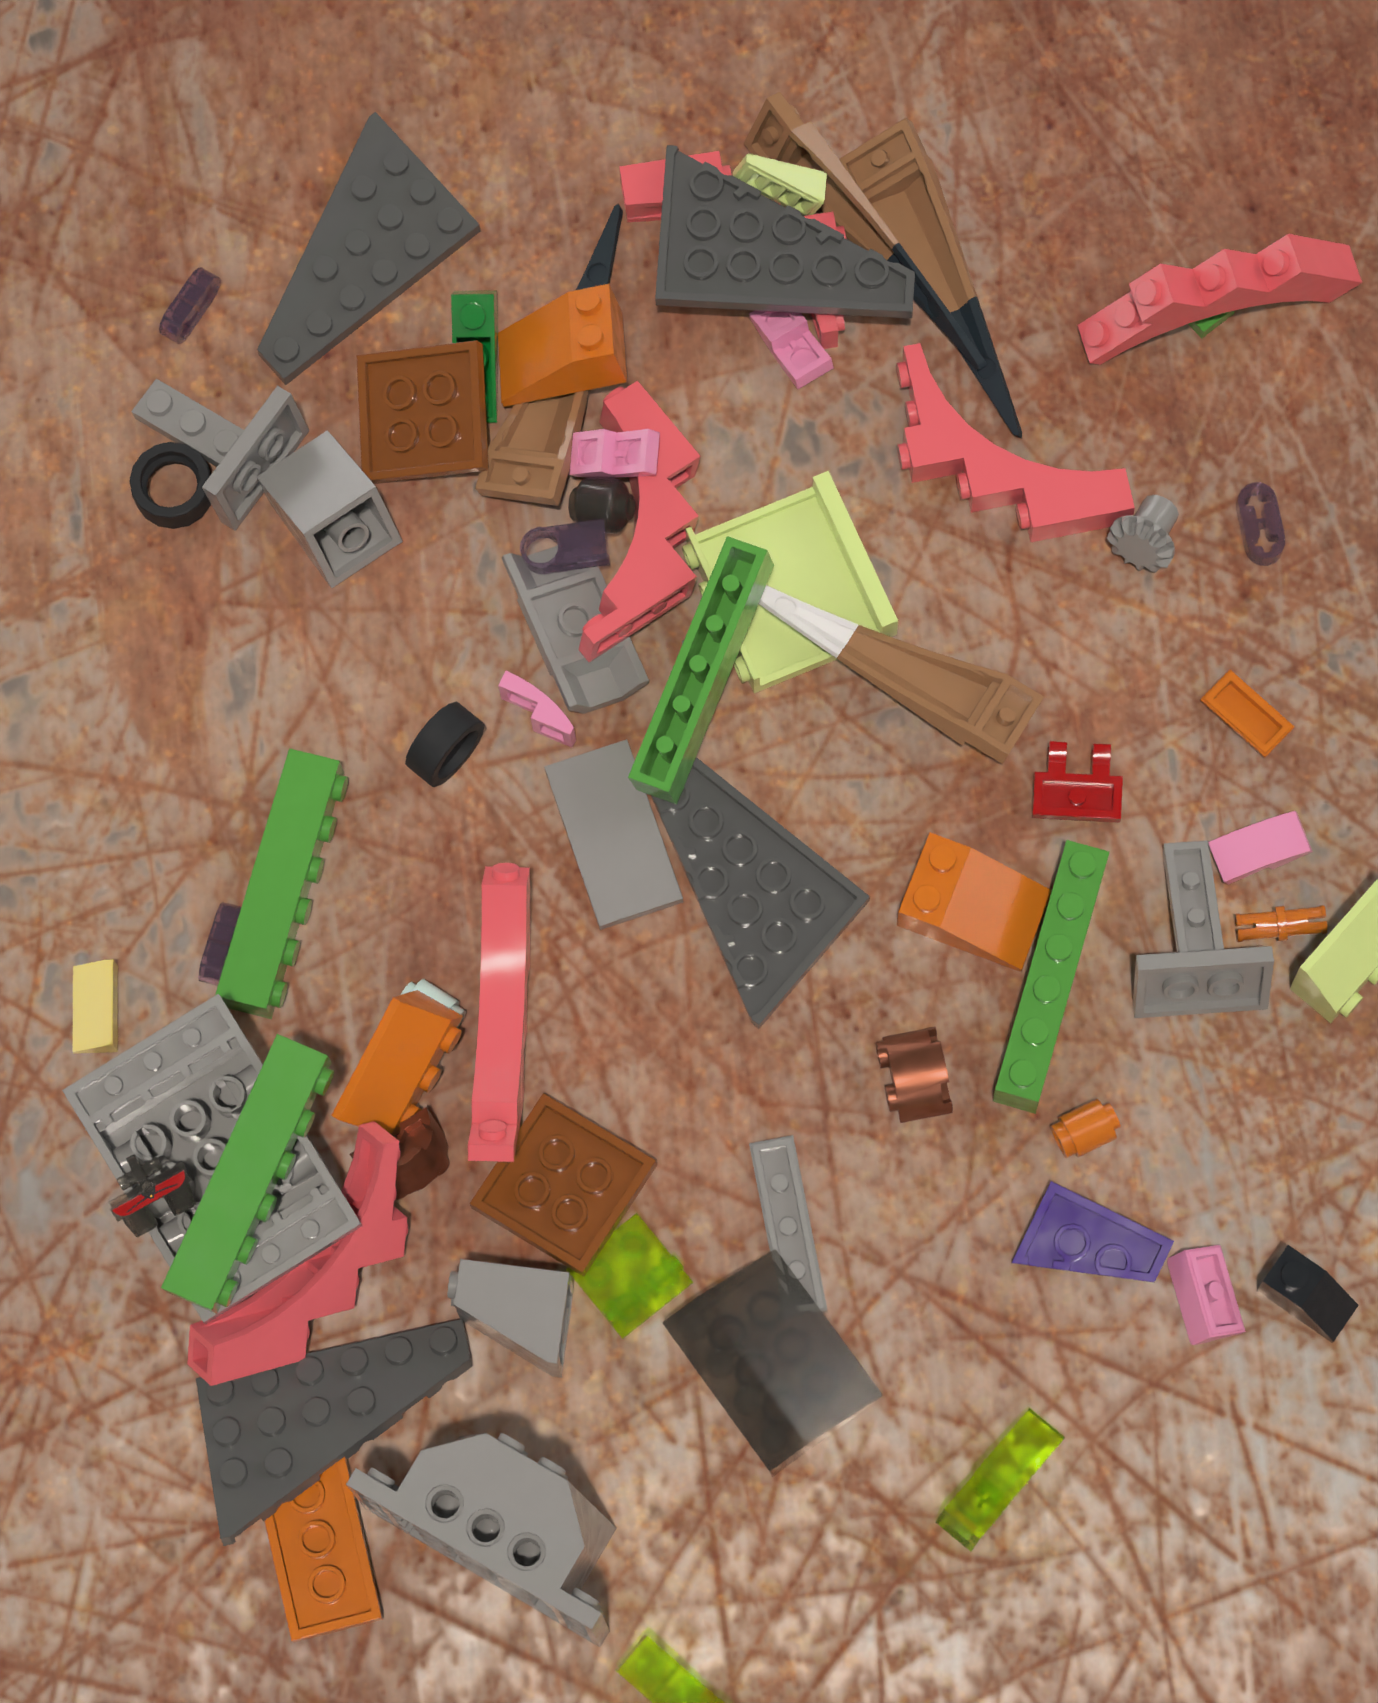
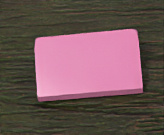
[1167,1245,1246,1345]

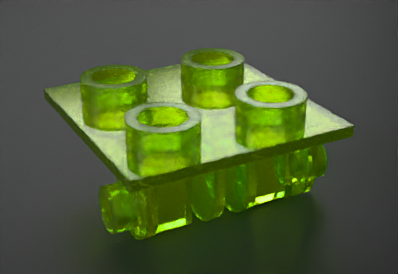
[566,1213,693,1339]

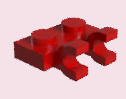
[1032,741,1123,823]

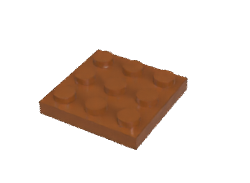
[356,340,489,484]
[469,1093,657,1277]

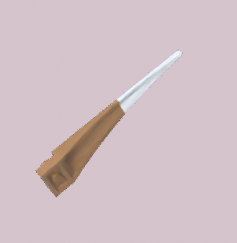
[759,585,1044,764]

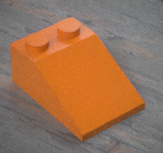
[498,284,627,407]
[897,832,1052,972]

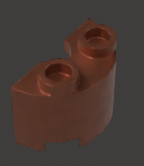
[875,1027,953,1123]
[349,1107,449,1200]

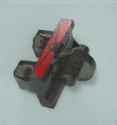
[109,1154,196,1237]

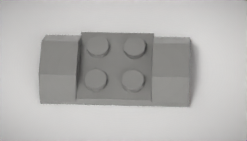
[502,530,649,714]

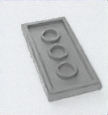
[544,739,683,930]

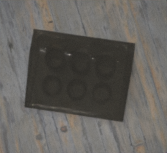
[662,1249,883,1477]

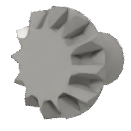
[1107,495,1179,573]

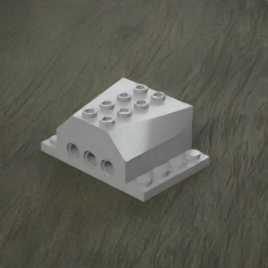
[62,994,362,1324]
[346,1433,616,1647]

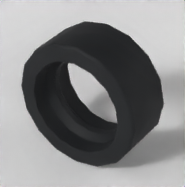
[129,442,211,529]
[405,701,484,787]

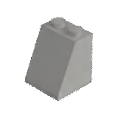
[256,430,403,588]
[447,1259,574,1378]

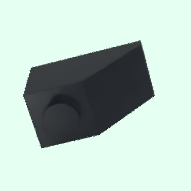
[1257,1245,1359,1343]

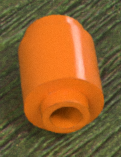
[1050,1099,1121,1158]

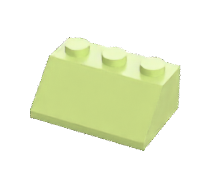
[1290,879,1378,1023]

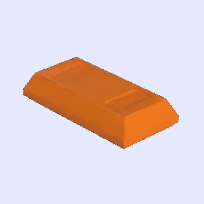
[1200,670,1295,758]

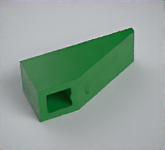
[451,290,498,423]

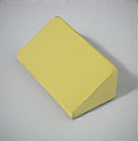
[72,959,118,1054]

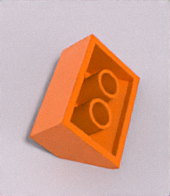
[331,990,463,1136]

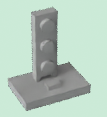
[131,379,309,531]
[1133,840,1274,1018]

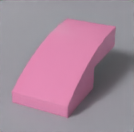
[749,310,834,389]
[569,429,660,478]
[498,671,576,748]
[1208,811,1313,885]

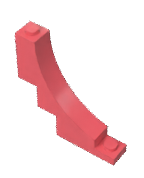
[578,381,701,662]
[468,863,530,1162]

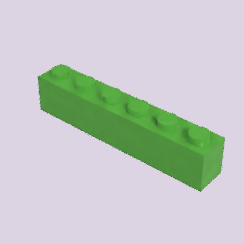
[628,536,774,805]
[215,748,348,1019]
[993,840,1109,1114]
[161,1034,334,1314]

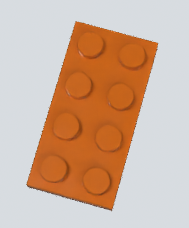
[265,1457,383,1643]

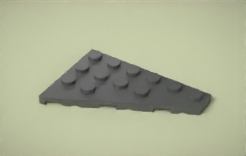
[257,112,481,385]
[655,145,915,318]
[651,757,870,1029]
[196,1319,472,1546]

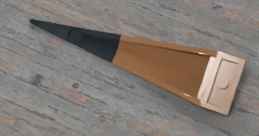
[744,92,988,369]
[839,118,1022,438]
[475,204,623,506]

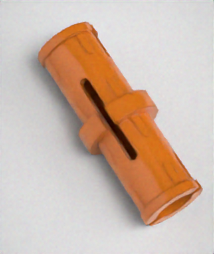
[1235,905,1327,942]

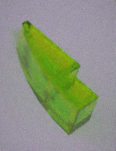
[936,1408,1065,1552]

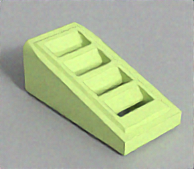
[732,153,827,216]

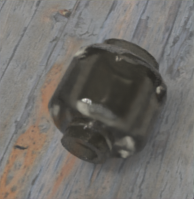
[568,477,636,534]

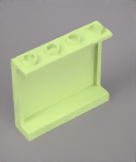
[681,471,898,693]

